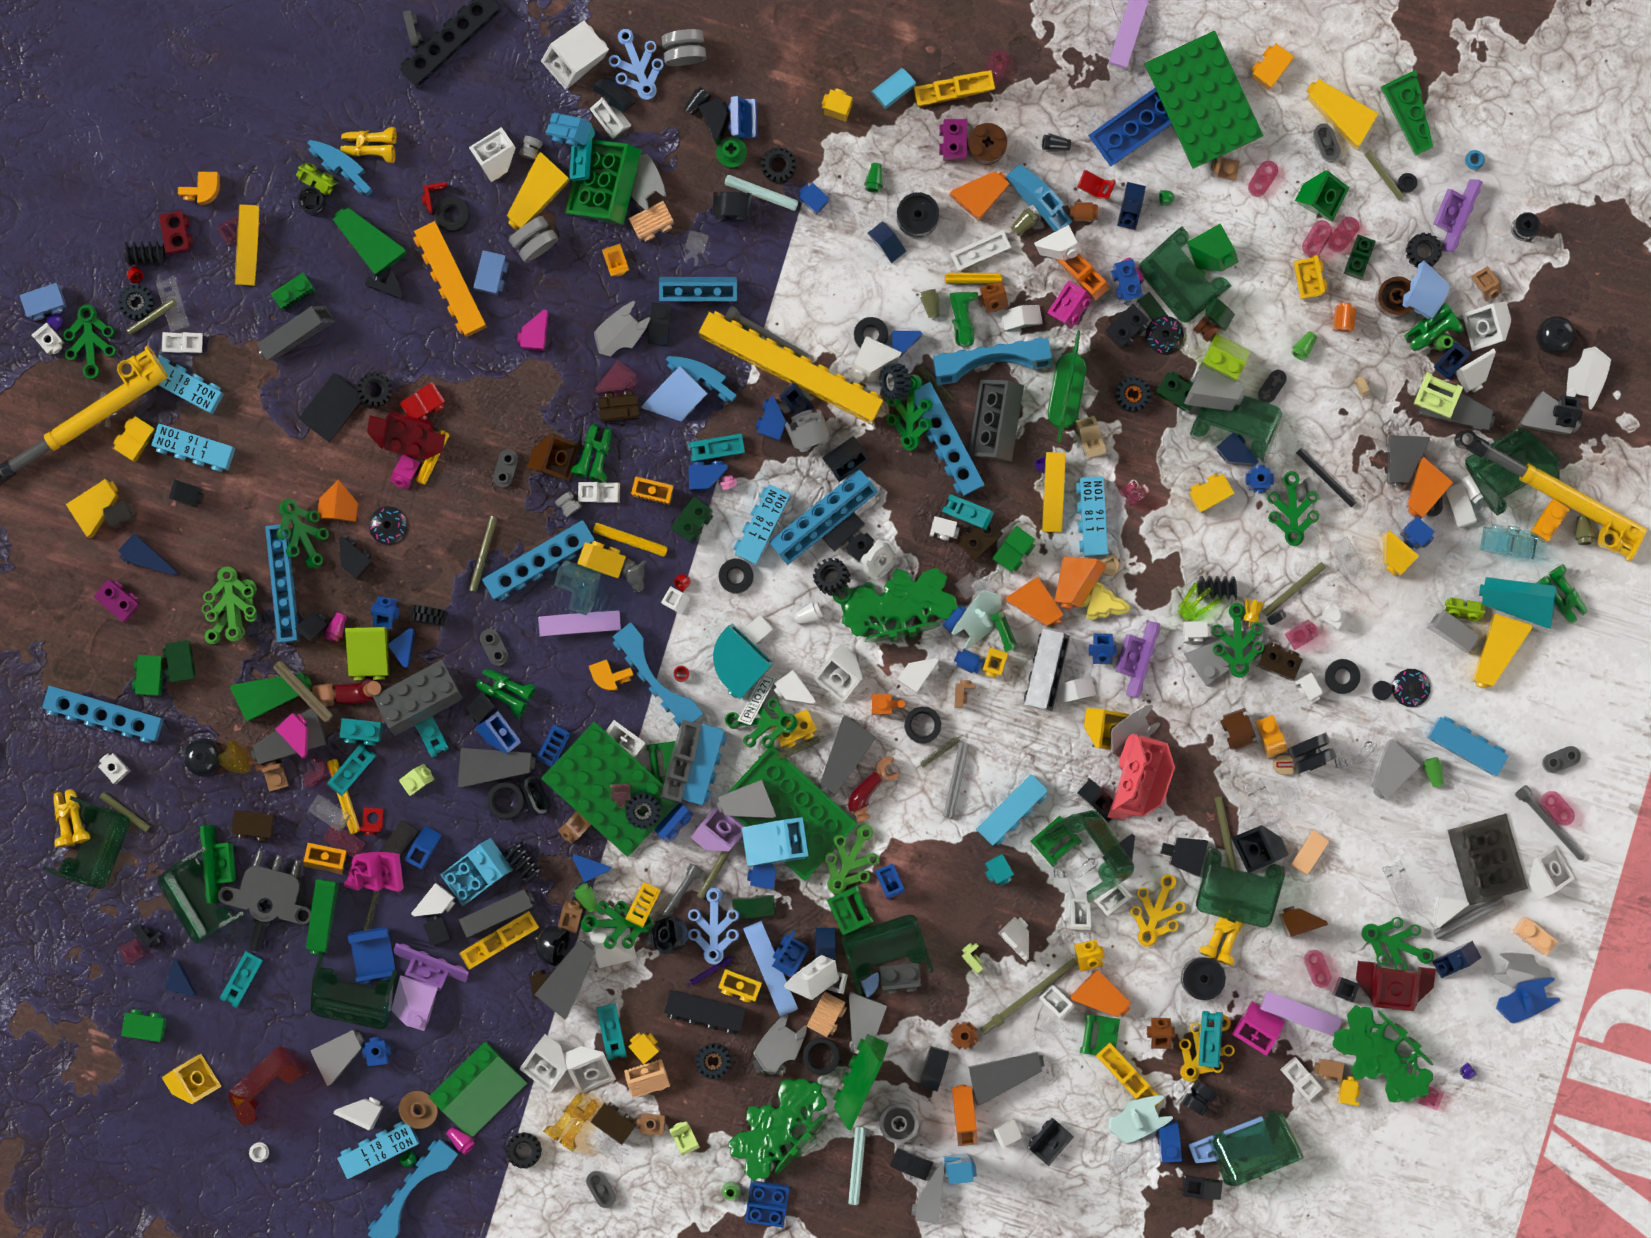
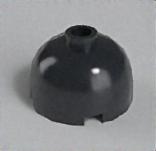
[1536,316,1576,355]
[184,738,223,777]
[650,915,689,955]
[534,926,570,966]

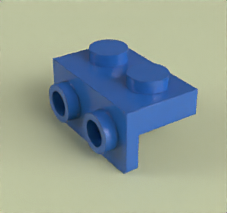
[728,96,758,139]
[1111,259,1143,304]
[654,803,694,844]
[772,930,810,977]

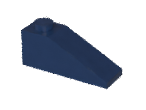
[118,533,180,576]

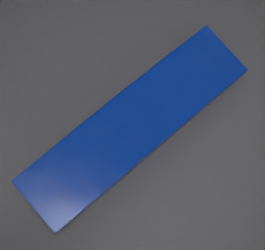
[1088,88,1172,167]

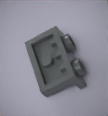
[880,962,921,994]

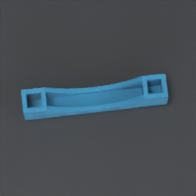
[933,338,1052,385]
[612,622,704,728]
[368,1139,459,1238]
[944,1153,977,1185]

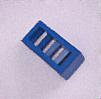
[536,725,571,767]

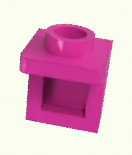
[391,455,420,490]

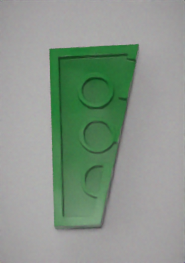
[1380,70,1433,156]

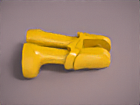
[340,127,397,163]
[53,789,91,848]
[1199,906,1245,966]

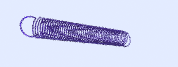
[686,956,736,987]

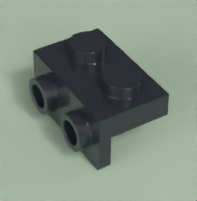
[1027,1118,1074,1166]

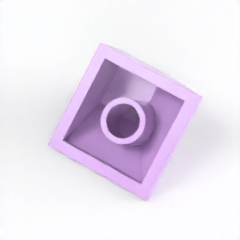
[690,806,745,851]
[391,976,438,1031]

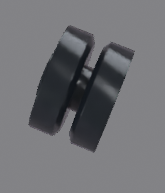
[897,192,939,238]
[1287,732,1337,774]
[1180,957,1226,1000]

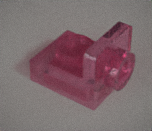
[1285,619,1318,650]
[302,758,327,788]

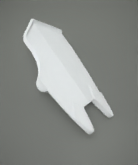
[1566,347,1611,410]

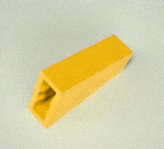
[1306,78,1379,150]
[507,152,570,230]
[1472,613,1533,689]

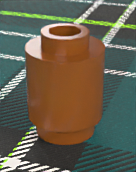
[1070,202,1098,222]

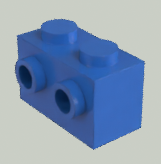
[1399,517,1435,549]

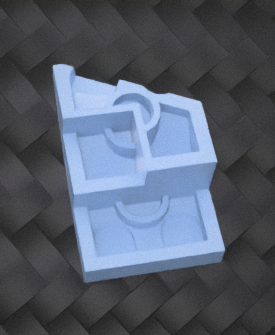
[1403,261,1450,319]
[641,366,708,422]

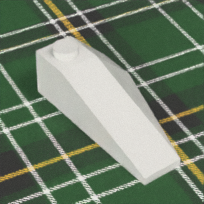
[998,917,1029,961]

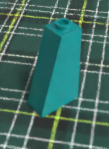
[1479,577,1556,629]

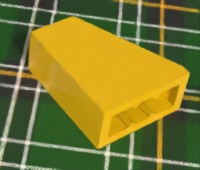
[66,479,119,538]

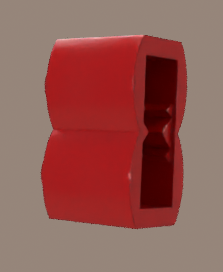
[400,382,446,421]

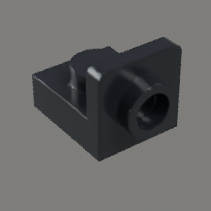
[131,924,164,948]

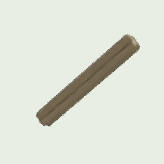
[273,661,333,722]

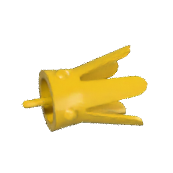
[1243,598,1265,628]

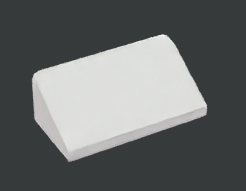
[590,97,631,139]

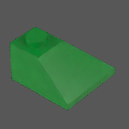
[1295,170,1350,222]
[1186,224,1239,271]

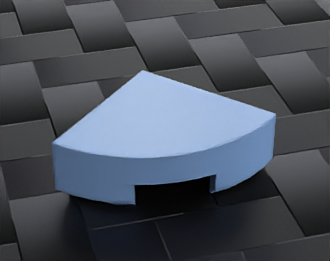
[860,972,879,998]

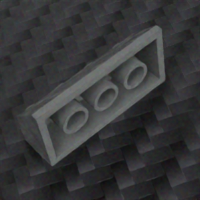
[968,379,1024,462]

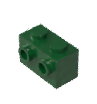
[1155,371,1193,413]
[671,496,714,543]
[163,640,196,683]

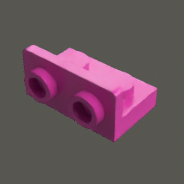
[1047,281,1092,329]

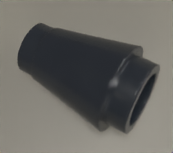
[684,86,712,116]
[1042,133,1071,152]

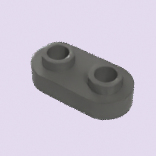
[403,10,423,49]
[1313,123,1341,162]
[493,449,519,488]
[480,629,509,666]
[1542,746,1581,773]
[586,1171,616,1208]

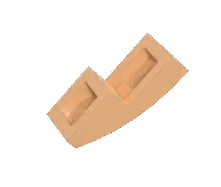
[1290,830,1329,876]

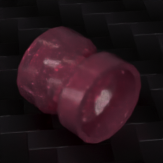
[1119,481,1146,507]

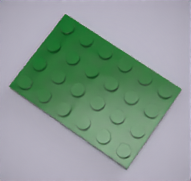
[1144,30,1264,169]
[541,721,677,857]
[727,746,857,881]

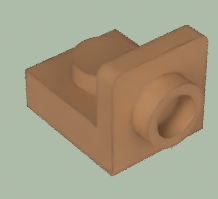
[1210,156,1240,181]
[1471,266,1502,301]
[954,680,976,708]
[261,761,289,792]
[558,811,591,844]
[558,900,584,934]

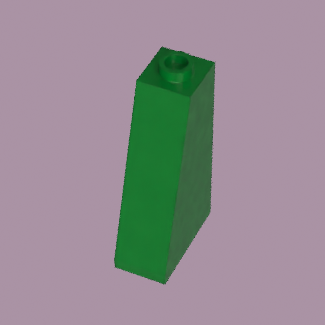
[333,208,407,277]
[229,673,313,722]
[306,879,340,955]

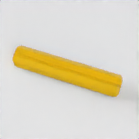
[945,273,1002,284]
[416,430,449,485]

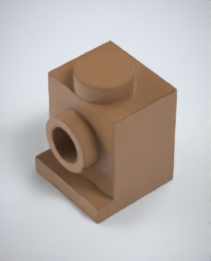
[1313,1058,1344,1082]
[636,1113,665,1136]

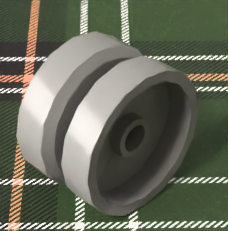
[661,29,707,66]
[509,216,559,263]

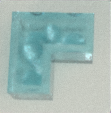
[1480,524,1538,559]
[554,561,602,615]

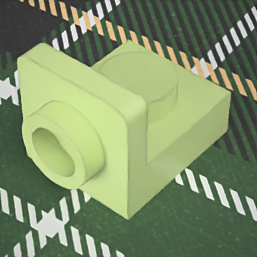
[961,943,983,974]

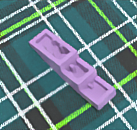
[1108,0,1149,69]
[538,611,621,636]
[1260,991,1342,1036]

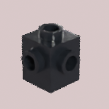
[1553,395,1583,428]
[844,532,875,563]

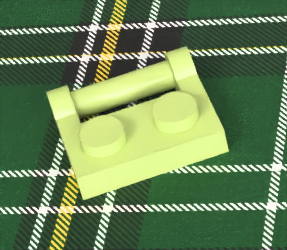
[1413,372,1463,419]

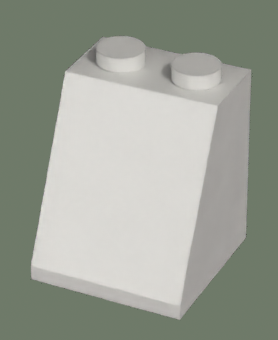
[541,21,609,90]

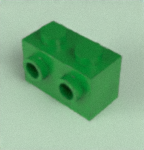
[132,655,164,696]
[121,1009,167,1042]

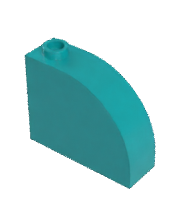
[713,623,775,700]

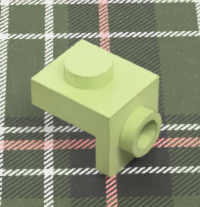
[399,764,434,796]
[669,1121,700,1156]

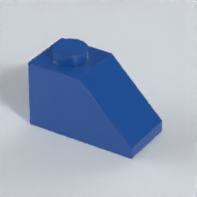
[475,711,521,754]
[1158,1120,1182,1163]

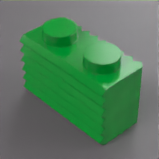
[271,273,315,312]

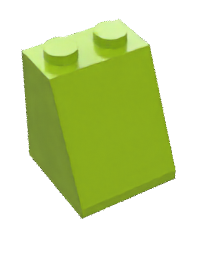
[1199,333,1250,382]
[345,627,390,681]

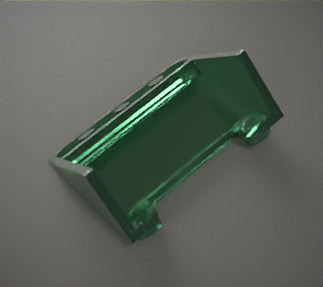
[1139,226,1232,323]
[1190,395,1282,464]
[1465,429,1560,516]
[1196,847,1285,928]

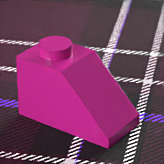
[517,310,548,351]
[275,713,308,758]

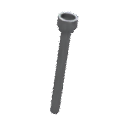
[725,305,809,358]
[1515,785,1585,860]
[643,863,704,946]

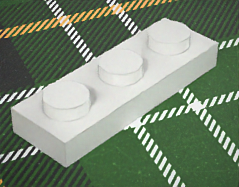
[950,230,1011,272]

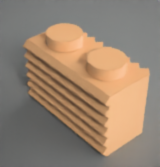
[629,201,674,242]
[1513,917,1558,955]
[807,991,847,1037]
[624,1059,670,1098]

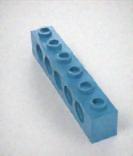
[915,382,984,497]
[769,469,878,566]
[482,520,595,601]
[265,524,300,644]
[42,686,164,744]

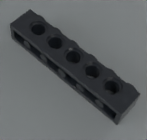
[399,0,502,89]

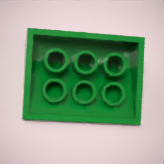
[565,140,642,225]
[833,1034,889,1131]
[428,1041,527,1137]

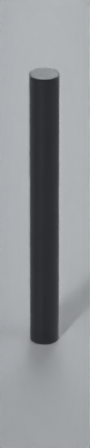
[1296,448,1356,507]

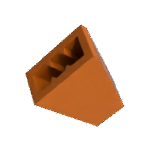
[949,171,1010,221]
[1406,457,1453,519]
[1054,556,1106,610]
[1005,576,1063,628]
[1069,969,1131,1017]
[952,1085,978,1146]

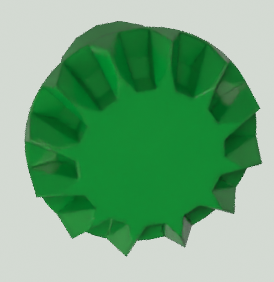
[716,137,747,168]

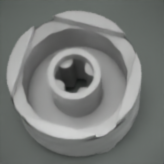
[785,409,830,452]
[879,1103,919,1144]

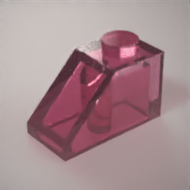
[594,360,637,395]

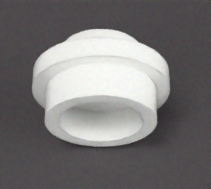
[249,1142,269,1162]

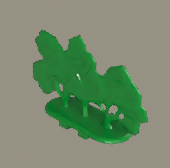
[1048,330,1086,444]
[842,568,958,643]
[1333,1005,1434,1103]
[728,1079,828,1181]

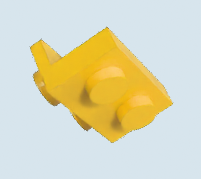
[1293,255,1327,300]

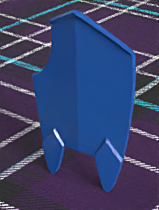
[1496,977,1560,1023]

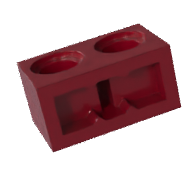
[159,211,193,255]

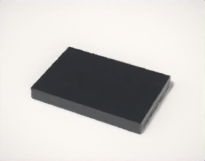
[298,373,361,443]

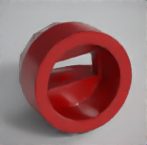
[127,266,144,284]
[673,574,691,591]
[674,666,689,682]

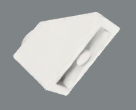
[1034,225,1082,261]
[773,670,816,705]
[411,883,456,916]
[992,1118,1024,1148]

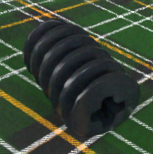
[124,241,166,266]
[1196,576,1237,601]
[503,841,543,886]

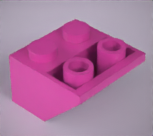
[1231,1001,1285,1056]

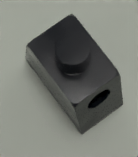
[1160,838,1208,877]

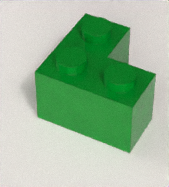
[992,525,1036,573]

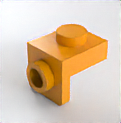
[602,244,629,277]

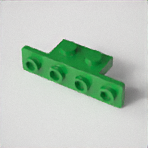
[200,825,236,904]

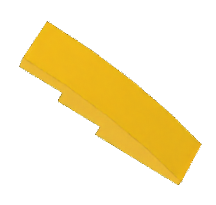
[913,70,995,107]
[235,205,259,286]
[1042,452,1066,533]
[459,911,539,970]
[1096,1043,1164,1108]

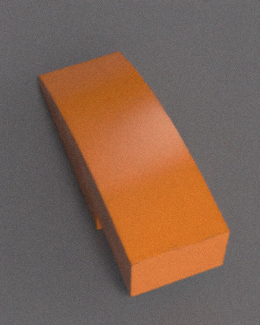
[1056,254,1110,301]

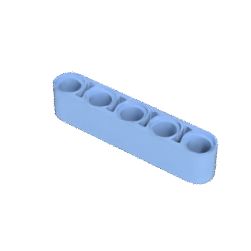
[743,921,798,1017]

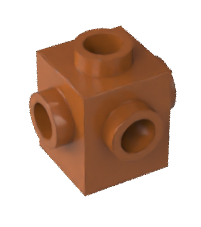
[978,281,1009,313]
[1147,1018,1175,1049]
[950,1022,978,1050]

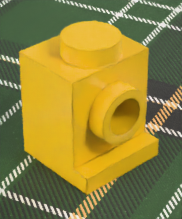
[982,647,1008,679]
[1337,1076,1361,1106]

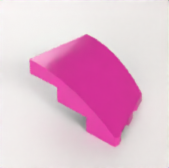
[344,852,404,892]

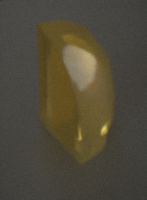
[217,739,250,773]

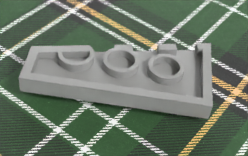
[1184,626,1270,686]

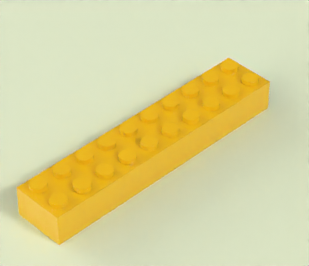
[699,311,883,425]

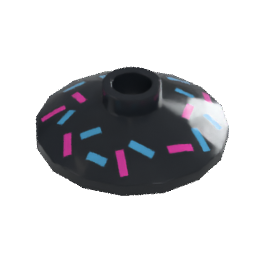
[1145,315,1184,354]
[369,506,408,545]
[1392,669,1430,707]

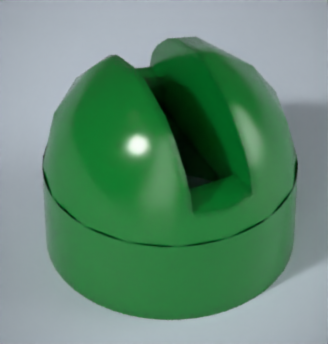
[1159,190,1174,206]
[400,1150,417,1168]

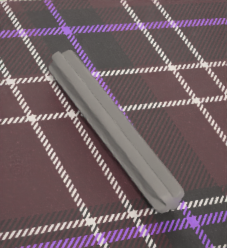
[943,742,969,819]
[1433,897,1505,939]

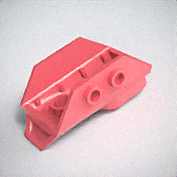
[1108,734,1175,821]

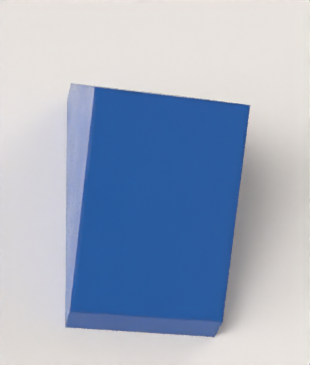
[892,331,923,359]
[387,628,415,668]
[572,854,611,883]
[875,863,905,899]

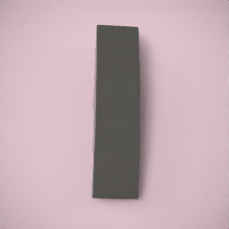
[660,720,702,804]

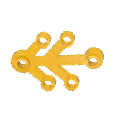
[1130,874,1185,947]
[1179,1015,1235,1082]

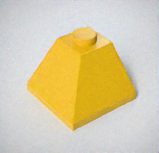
[1382,530,1419,576]
[1084,708,1129,750]
[162,1054,222,1104]

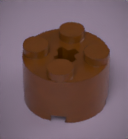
[968,123,1007,165]
[1375,276,1413,318]
[1220,708,1258,752]

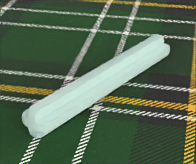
[725,175,798,211]
[848,1127,866,1205]

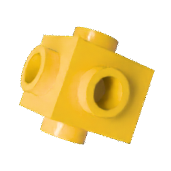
[1074,939,1105,972]

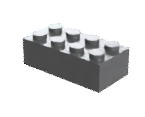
[373,660,463,736]

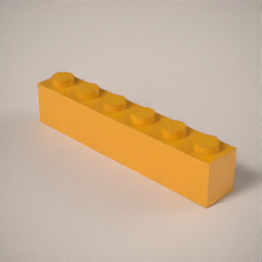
[413,221,487,337]

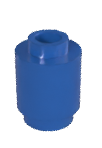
[943,606,967,633]
[954,649,984,674]

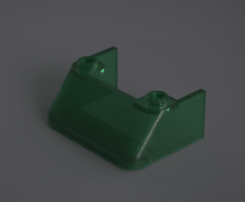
[43,796,130,889]
[1045,810,1134,903]
[158,847,244,944]
[842,915,933,995]
[311,955,397,1029]

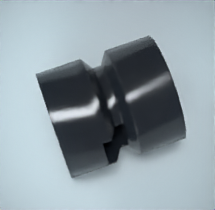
[298,186,326,216]
[1511,212,1540,241]
[1181,1079,1217,1116]

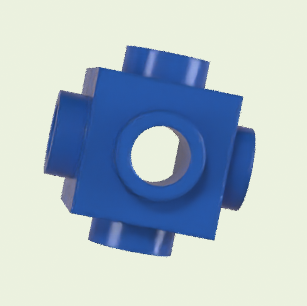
[1245,465,1274,493]
[371,596,400,629]
[1089,633,1117,664]
[362,1036,391,1066]

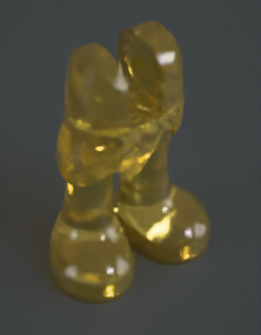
[543,1091,597,1152]

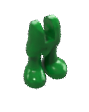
[950,292,978,347]
[1404,302,1464,352]
[570,424,611,483]
[1536,564,1587,623]
[476,669,537,719]

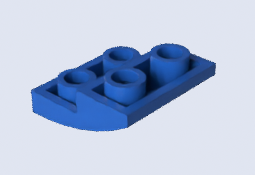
[745,1180,790,1228]

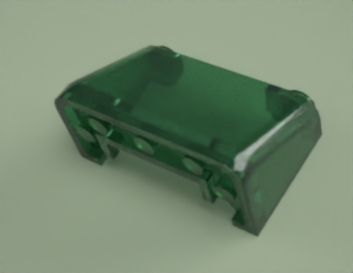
[1208,1109,1304,1186]

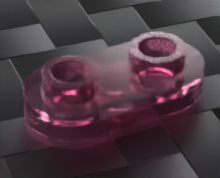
[984,49,1009,87]
[1248,161,1278,197]
[1328,217,1359,253]
[1302,220,1332,258]
[1541,791,1575,826]
[1304,950,1331,988]

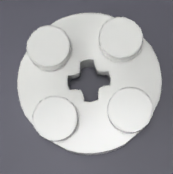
[861,539,897,579]

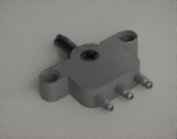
[218,850,311,951]

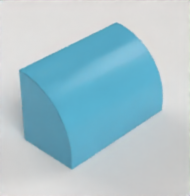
[871,68,916,110]

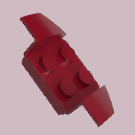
[367,412,445,460]
[1356,961,1436,1011]

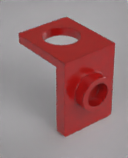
[1077,170,1116,199]
[422,182,449,214]
[360,808,383,836]

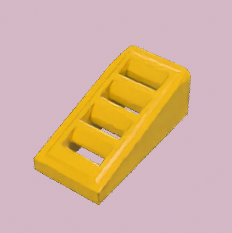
[625,882,661,927]

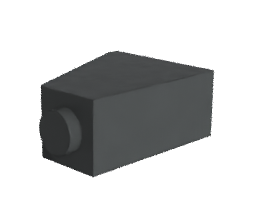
[1387,435,1430,488]

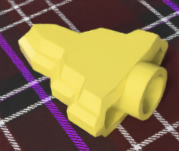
[1082,582,1130,620]

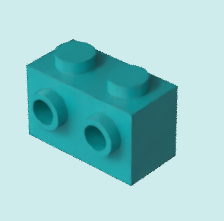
[340,718,383,746]
[984,854,1014,885]

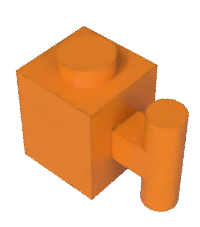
[1332,303,1356,333]
[872,694,905,715]

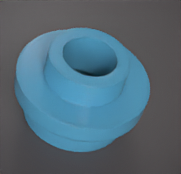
[1465,150,1485,170]

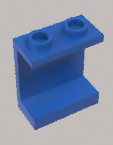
[348,926,396,984]

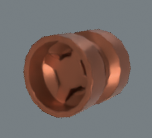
[1193,316,1220,342]

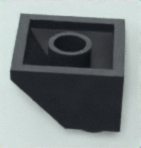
[1232,825,1289,873]

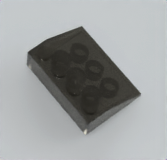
[1447,813,1528,905]

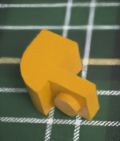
[178,172,220,206]
[589,660,634,691]
[1255,715,1287,759]

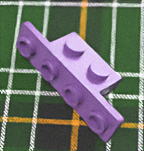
[1433,179,1483,252]
[1115,621,1160,698]
[393,943,469,992]

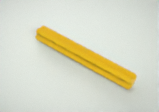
[593,523,668,557]
[327,759,360,834]

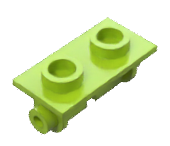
[296,163,338,195]
[1445,597,1485,622]

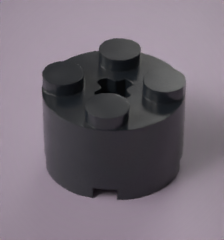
[713,192,752,221]

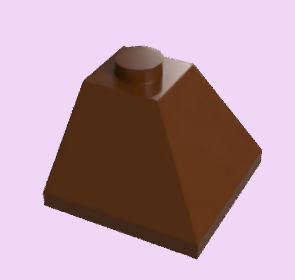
[527,433,581,482]
[1279,906,1328,937]

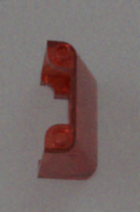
[228,1047,309,1128]

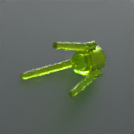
[1177,582,1225,622]

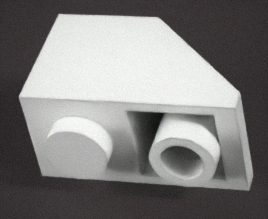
[897,658,939,693]

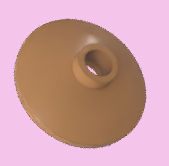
[399,1091,438,1129]

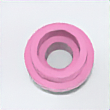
[718,475,738,490]

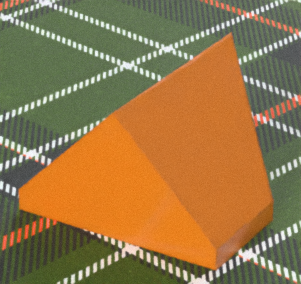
[318,479,358,522]

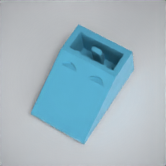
[742,817,808,867]
[440,838,513,906]

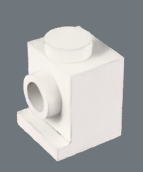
[32,323,65,355]
[929,516,960,541]
[1319,604,1346,630]
[1182,621,1211,642]
[1293,672,1323,704]
[98,753,131,784]

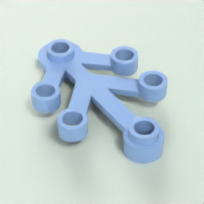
[609,29,664,100]
[688,888,739,964]

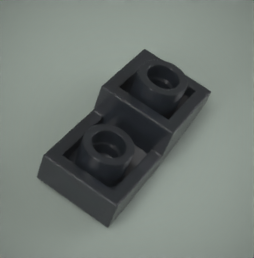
[593,76,635,112]
[822,512,865,552]
[918,1046,949,1092]

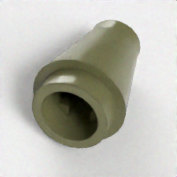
[1010,208,1039,236]
[920,289,940,318]
[1575,516,1595,545]

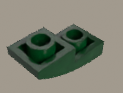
[1343,234,1376,280]
[1205,297,1235,331]
[732,895,776,919]

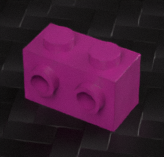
[939,119,967,161]
[93,579,141,623]

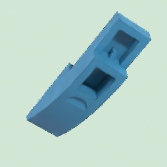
[307,140,373,197]
[1006,164,1073,232]
[666,356,737,403]

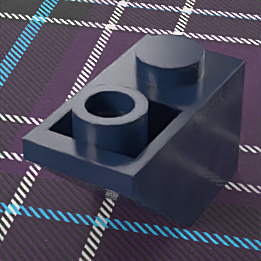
[1117,182,1146,230]
[1215,432,1259,466]
[1432,941,1482,978]

